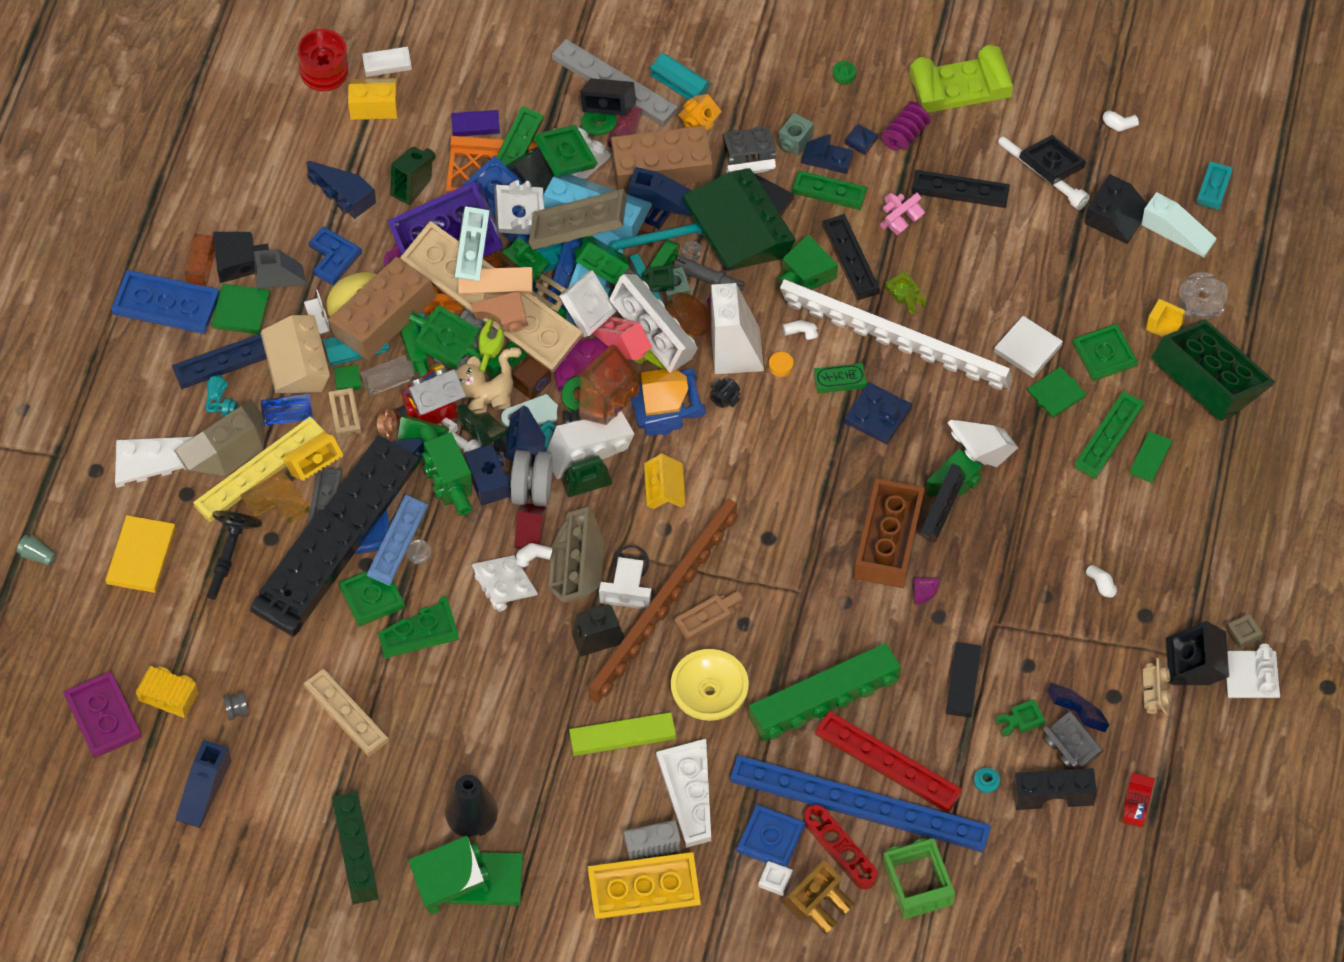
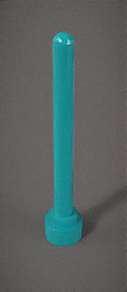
[609,222,705,250]

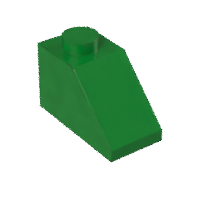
[926,449,982,496]

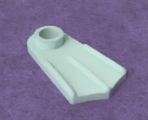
[501,394,558,427]

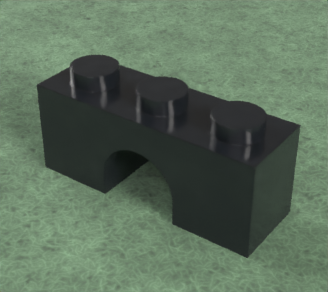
[1013,768,1097,810]

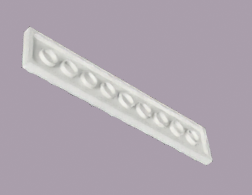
[780,279,1012,390]

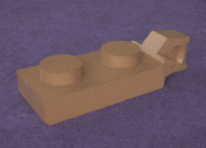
[674,591,744,642]

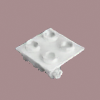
[472,555,538,612]
[1226,644,1280,698]

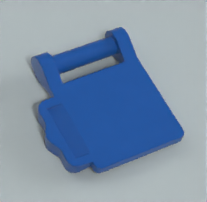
[629,369,706,436]

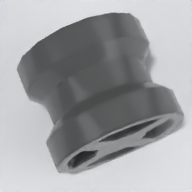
[223,691,249,721]

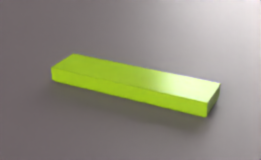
[569,712,676,756]

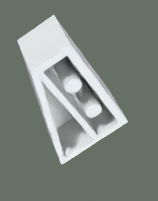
[546,411,634,479]

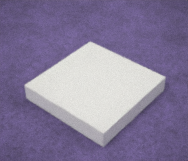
[559,270,617,337]
[994,316,1063,378]

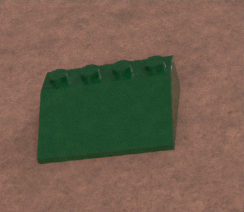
[682,168,796,271]
[1151,319,1275,421]

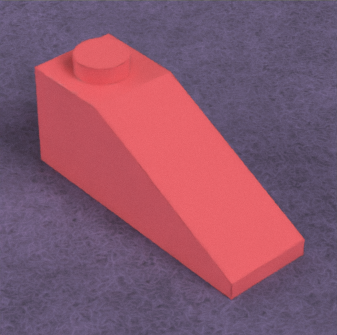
[592,316,652,361]

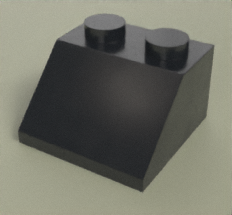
[1085,174,1147,244]
[1166,621,1229,685]

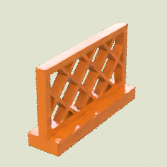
[446,136,538,194]

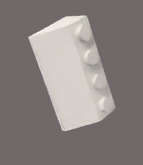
[609,274,698,373]

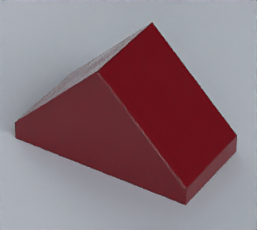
[514,503,547,549]

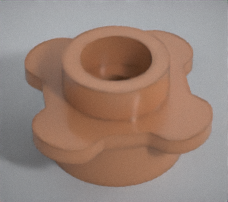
[377,409,398,438]

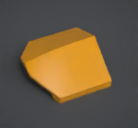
[641,369,688,416]

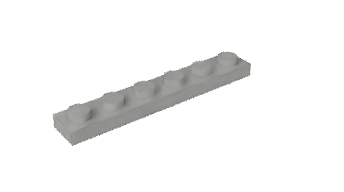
[552,39,678,127]

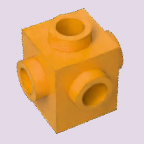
[679,94,722,131]

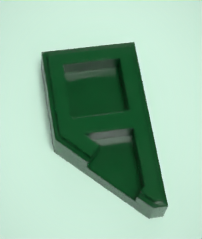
[640,265,674,292]

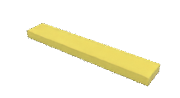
[193,417,326,522]

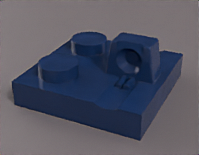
[844,382,912,445]

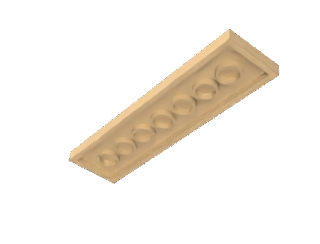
[400,221,584,372]

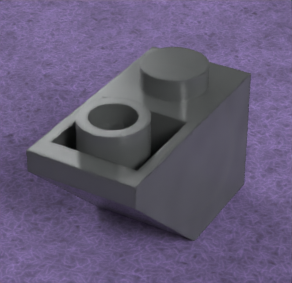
[254,249,306,289]

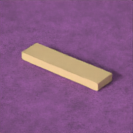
[303,668,389,757]

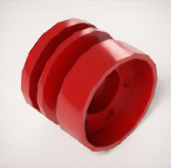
[298,29,348,92]

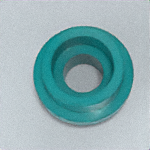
[974,768,1000,794]

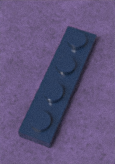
[172,334,267,390]

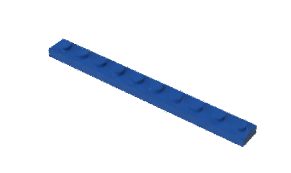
[730,755,991,853]

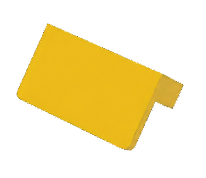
[644,453,685,509]

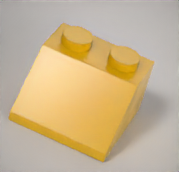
[348,78,398,120]

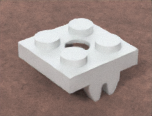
[494,180,544,235]

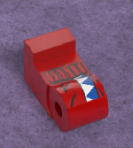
[1122,773,1155,828]

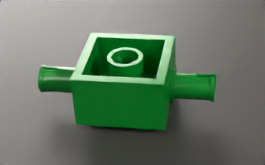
[419,425,473,516]

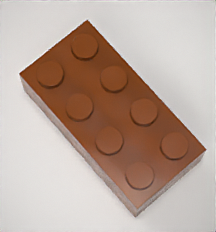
[854,478,925,589]

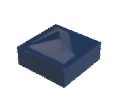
[845,124,878,155]

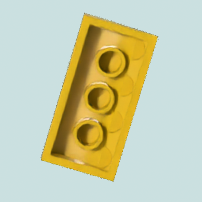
[588,852,701,920]

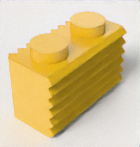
[282,432,343,481]
[136,666,198,718]

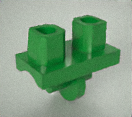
[502,237,550,281]

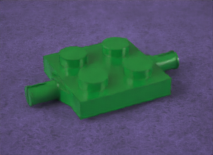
[408,304,483,369]

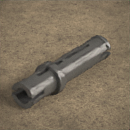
[674,255,745,293]

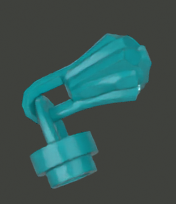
[205,375,238,417]

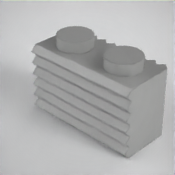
[624,820,681,861]

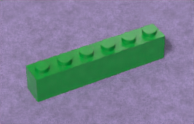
[749,643,901,742]

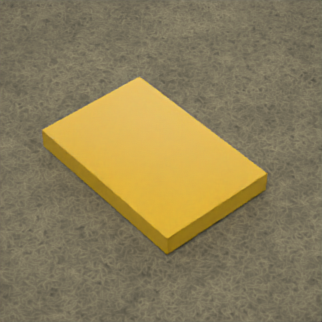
[106,515,176,593]

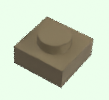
[1226,614,1263,649]

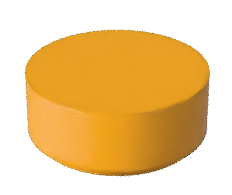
[769,352,794,377]

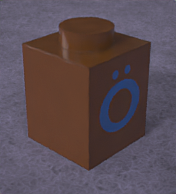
[513,357,551,400]

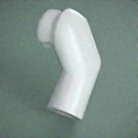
[516,543,552,567]

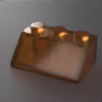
[579,345,639,425]

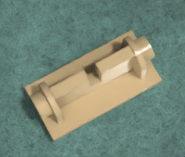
[1143,658,1171,715]

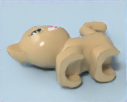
[456,347,522,415]

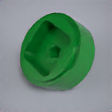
[833,61,856,85]

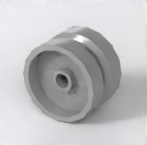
[511,450,553,507]

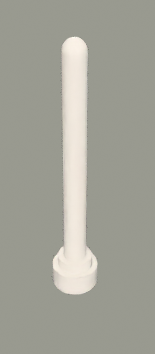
[998,137,1090,210]

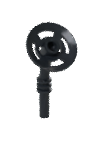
[207,511,262,600]

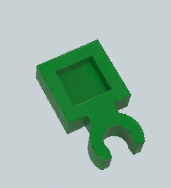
[996,699,1045,737]

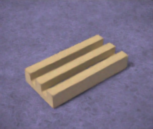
[531,274,566,312]
[328,388,361,437]

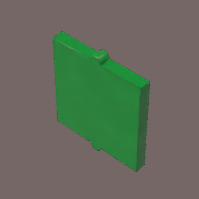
[1027,367,1086,419]

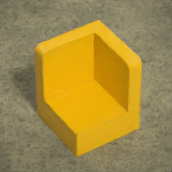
[1146,299,1185,337]

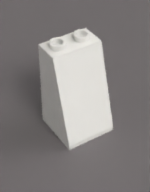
[711,283,764,374]

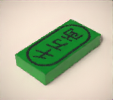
[814,363,866,394]

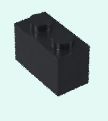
[580,78,636,116]

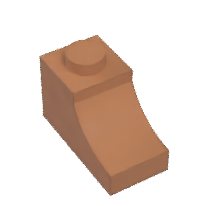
[471,291,529,332]

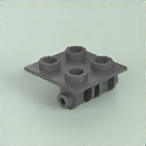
[723,126,777,165]

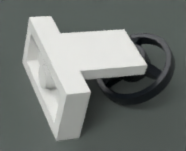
[599,545,652,609]

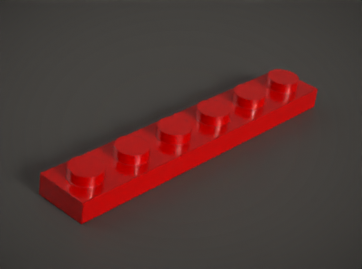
[815,711,962,813]

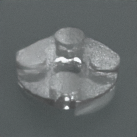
[1178,272,1228,318]

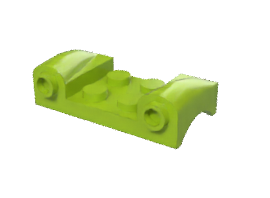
[909,45,1013,113]

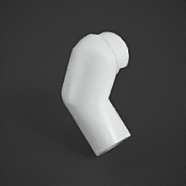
[1103,111,1139,132]
[782,320,818,340]
[1086,565,1117,598]

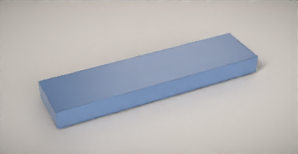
[367,494,428,586]

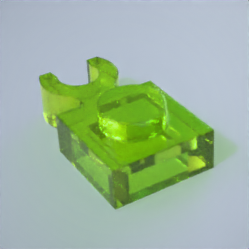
[885,271,926,314]

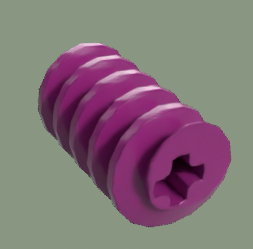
[881,101,931,151]

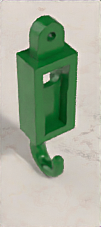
[400,321,428,378]

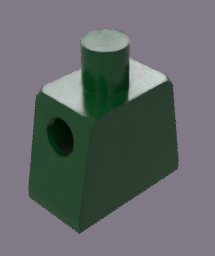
[390,147,436,205]

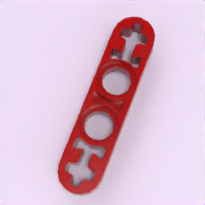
[804,805,877,889]

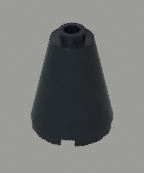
[445,775,498,838]

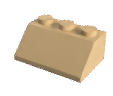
[261,315,330,393]

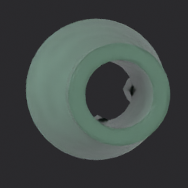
[16,534,56,566]

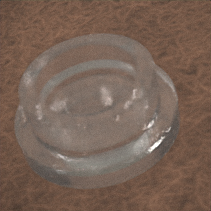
[406,539,432,564]

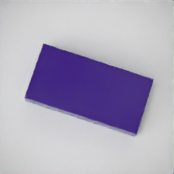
[451,110,500,137]

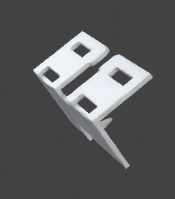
[304,289,330,334]

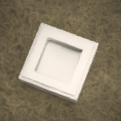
[758,861,793,896]

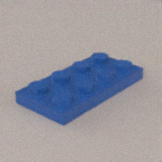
[111,270,220,334]

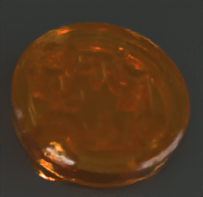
[665,292,711,336]

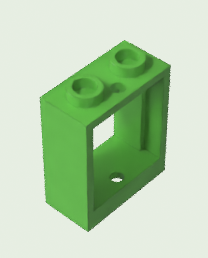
[882,838,955,920]

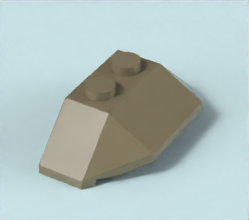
[173,399,265,477]
[548,506,604,603]

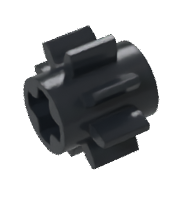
[710,378,740,408]

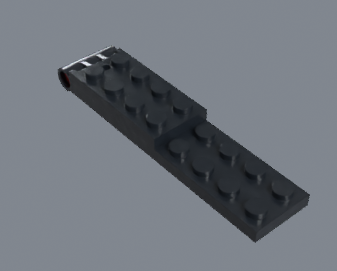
[250,435,421,637]

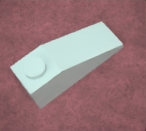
[1142,192,1217,258]
[455,207,489,282]

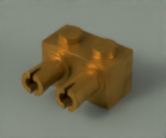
[782,860,855,934]

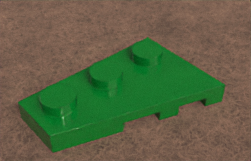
[378,595,459,659]

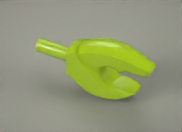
[479,318,504,372]

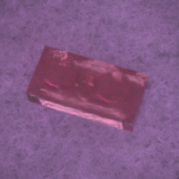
[607,107,642,147]

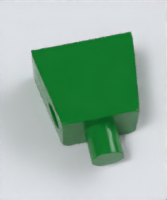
[777,235,838,290]

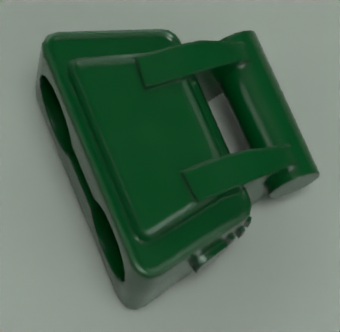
[561,455,613,497]

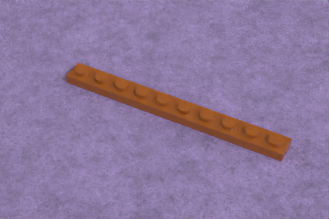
[589,498,738,703]

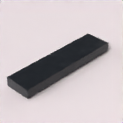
[912,170,1010,208]
[822,214,880,301]

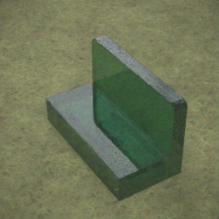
[455,404,508,447]

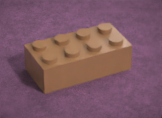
[611,126,712,191]
[328,257,436,360]

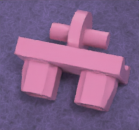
[880,193,925,236]

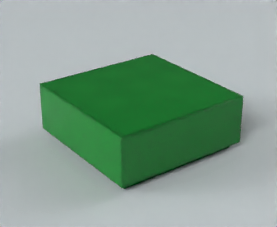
[334,365,362,391]

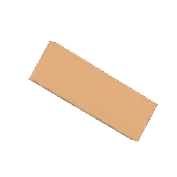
[458,267,533,296]

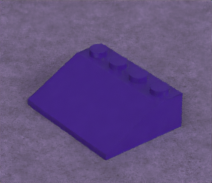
[388,181,504,258]

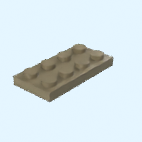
[529,189,627,250]

